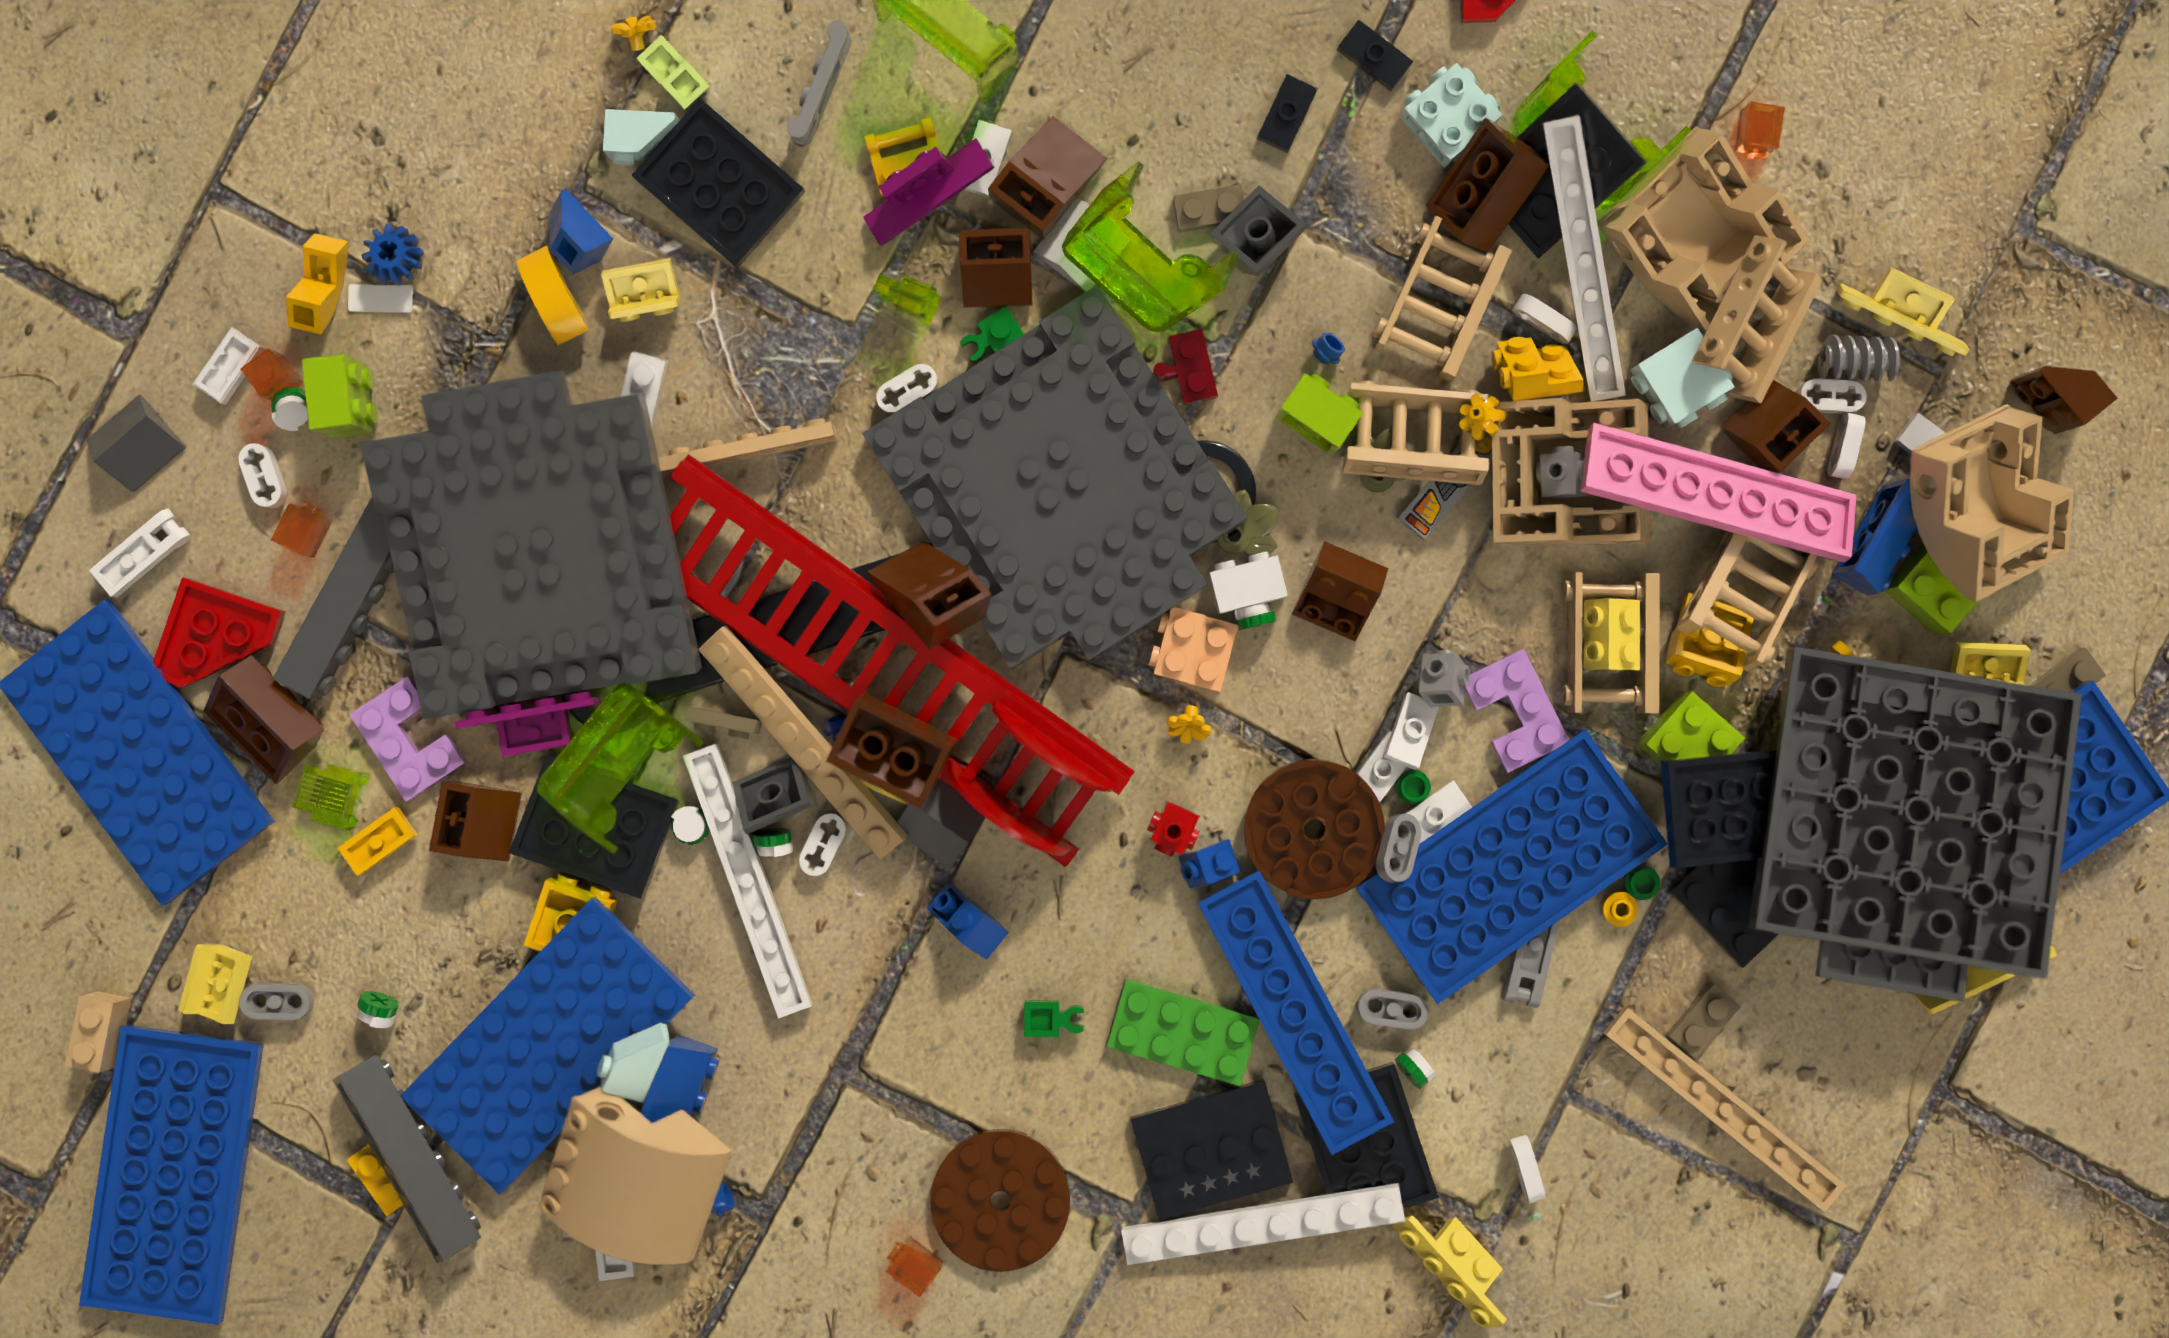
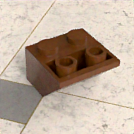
[959,228,1033,308]
[2010,366,2118,434]
[1719,380,1831,473]
[1292,541,1389,641]
[429,780,522,861]

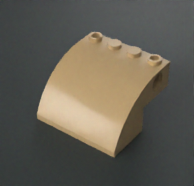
[1597,126,1810,333]
[1492,398,1650,546]
[1910,404,2074,602]
[538,1086,732,1265]

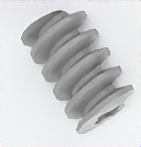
[1818,335,1900,382]

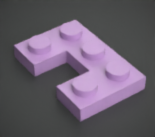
[1465,649,1569,773]
[349,676,468,802]

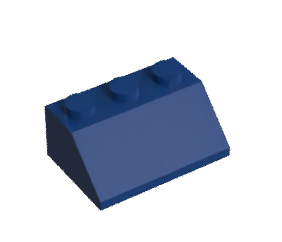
[1831,478,1918,595]
[641,1035,720,1123]

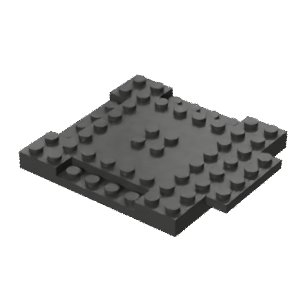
[862,285,1248,670]
[360,370,702,719]
[1748,647,2082,1002]

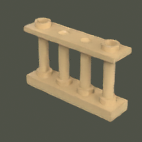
[1373,216,1512,382]
[1692,235,1822,404]
[1343,381,1490,485]
[1676,531,1819,672]
[1562,572,1660,714]

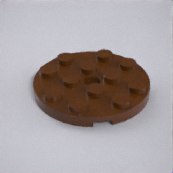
[1244,759,1385,899]
[930,1129,1070,1272]

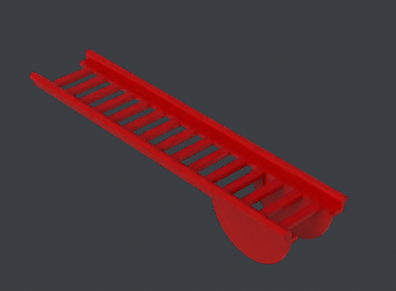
[670,454,1135,867]

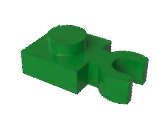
[960,306,1024,363]
[1024,1000,1084,1037]

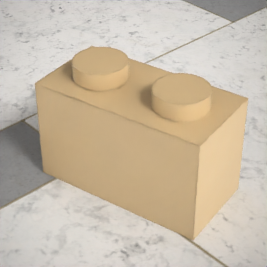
[65,991,132,1073]

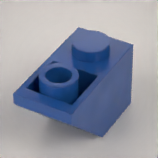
[549,189,613,275]
[927,881,1009,960]

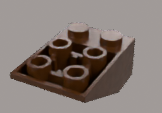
[988,116,1107,240]
[867,541,991,649]

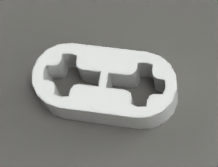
[1512,294,1578,344]
[876,364,938,415]
[1796,378,1867,414]
[1828,412,1865,480]
[238,443,287,508]
[799,813,847,876]
[1509,1135,1546,1204]

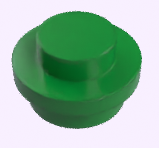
[1395,769,1431,804]
[1624,865,1660,900]

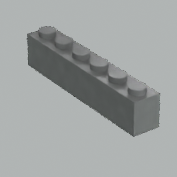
[272,497,395,699]
[332,1054,481,1263]

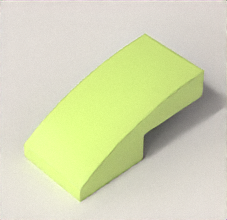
[636,35,710,110]

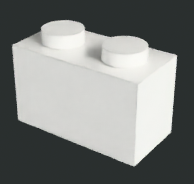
[1208,552,1288,615]

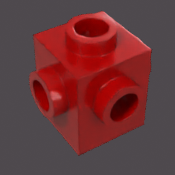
[1147,801,1200,857]

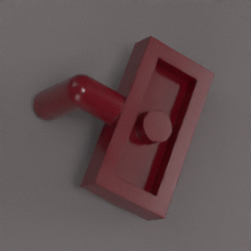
[1153,329,1218,405]

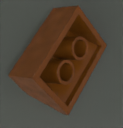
[1426,117,1550,252]
[203,655,325,784]
[826,692,959,809]

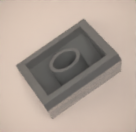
[1210,185,1308,276]
[87,395,186,492]
[732,757,817,834]
[897,778,985,869]

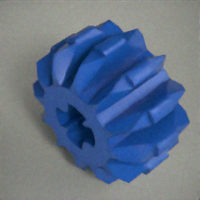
[361,224,424,285]

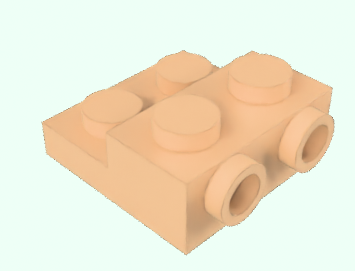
[1149,607,1238,692]

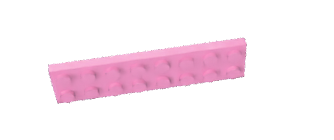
[1580,423,1857,563]

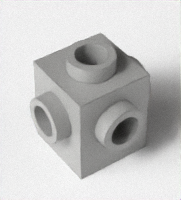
[1536,446,1587,499]
[1417,650,1470,707]

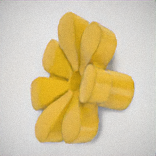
[609,16,656,51]
[1459,394,1506,440]
[1166,705,1211,744]

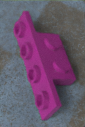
[863,138,995,247]
[454,692,602,757]

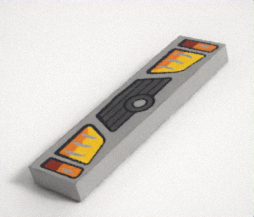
[1397,431,1492,540]

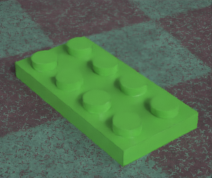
[1106,979,1260,1086]

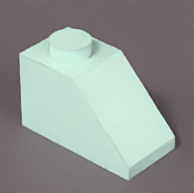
[603,109,680,165]
[597,1023,669,1102]

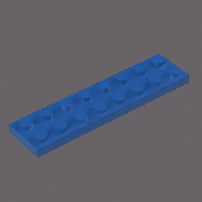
[1198,871,1394,1155]

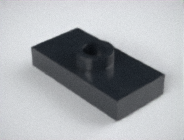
[1337,20,1413,91]
[1257,74,1318,153]

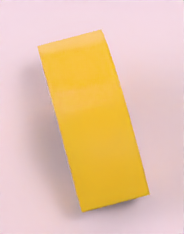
[286,233,348,335]
[516,246,589,346]

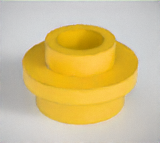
[1602,892,1638,927]

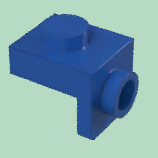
[1179,839,1240,888]

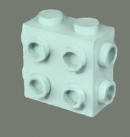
[1399,63,1503,168]
[1630,328,1735,428]

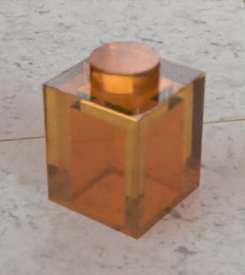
[1734,101,1785,160]
[240,348,304,401]
[271,501,332,558]
[886,1236,943,1298]

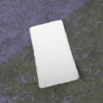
[348,284,413,313]

